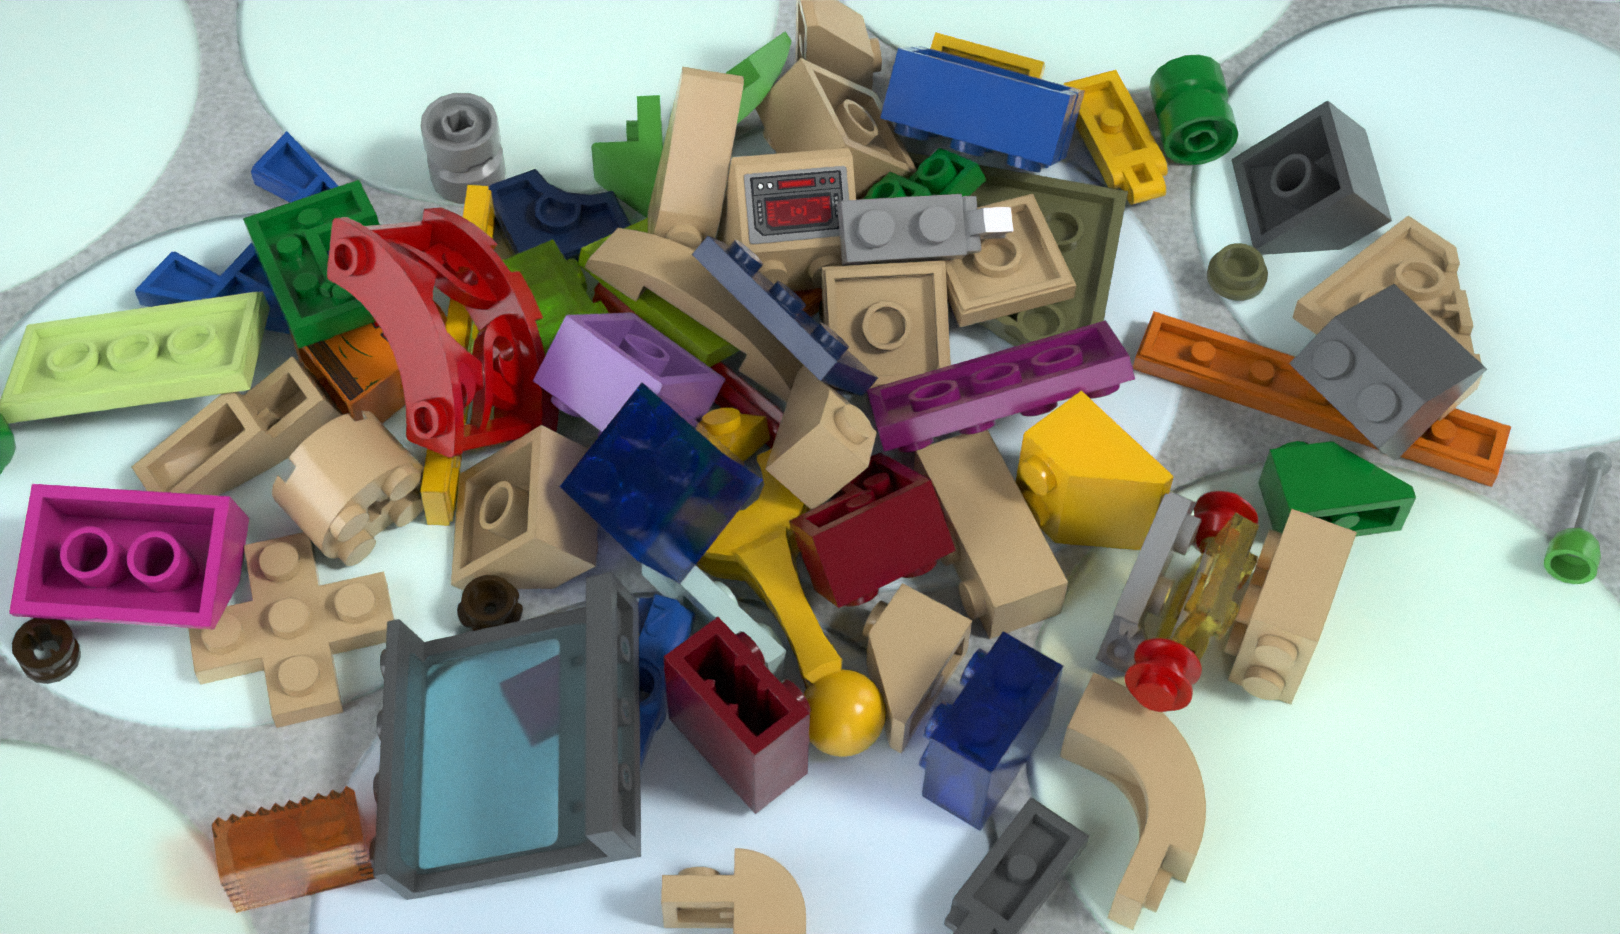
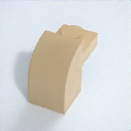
[661,848,806,934]

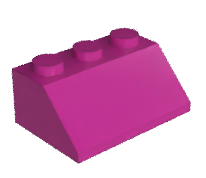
[9,484,249,630]

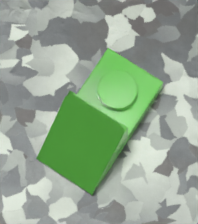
[591,95,663,218]

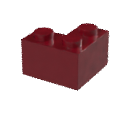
[789,452,956,608]

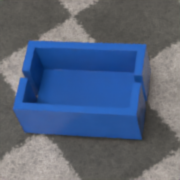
[880,46,1085,172]

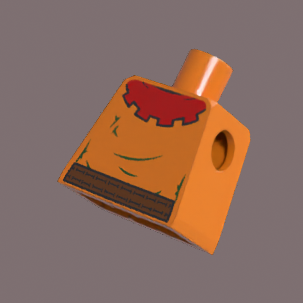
[289,300,447,424]

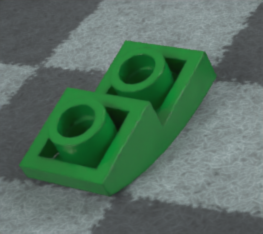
[863,147,987,199]

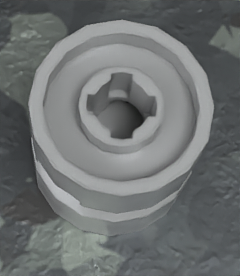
[420,93,506,204]

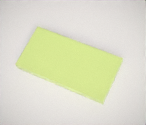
[0,291,270,424]

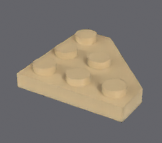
[1292,215,1483,421]

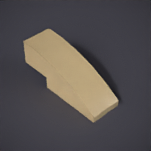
[131,356,343,496]

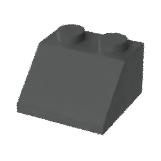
[1231,100,1392,255]
[1289,284,1487,461]

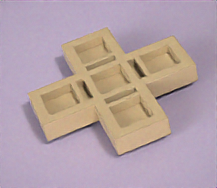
[188,532,395,728]

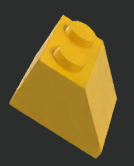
[1015,391,1174,550]

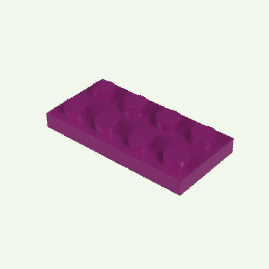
[867,320,1135,452]

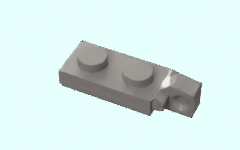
[837,194,1013,266]
[1095,492,1201,673]

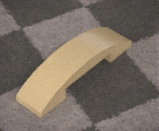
[584,228,804,403]

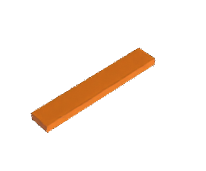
[1133,311,1512,487]

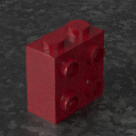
[663,616,811,814]

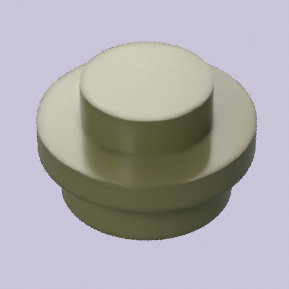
[1207,243,1268,301]

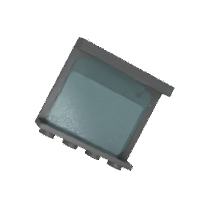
[369,572,641,900]

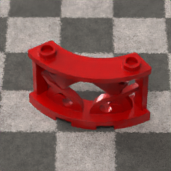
[327,207,559,457]

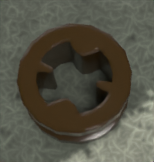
[11,618,81,684]

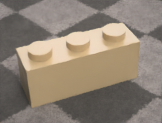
[913,430,1068,639]

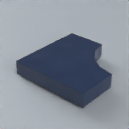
[488,169,631,285]

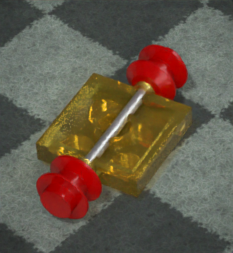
[1125,491,1259,712]

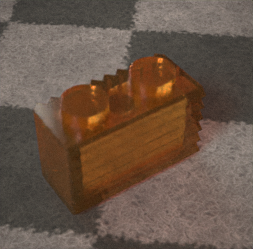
[212,786,377,913]

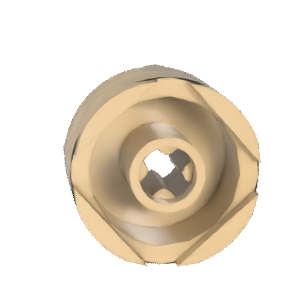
[272,411,424,566]

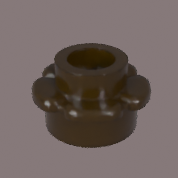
[457,575,523,631]

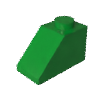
[1258,441,1416,537]

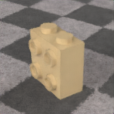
[1224,509,1357,705]

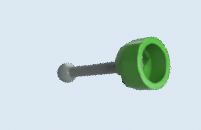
[1544,452,1612,584]

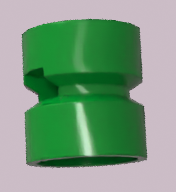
[1149,54,1239,165]

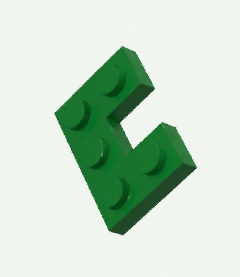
[243,180,380,349]

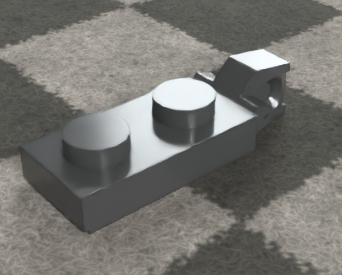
[943,797,1090,934]

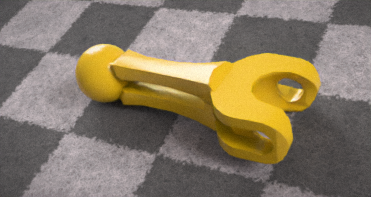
[668,449,886,757]

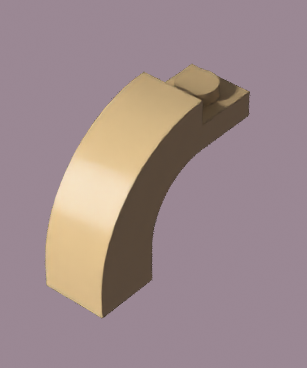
[1059,672,1206,930]

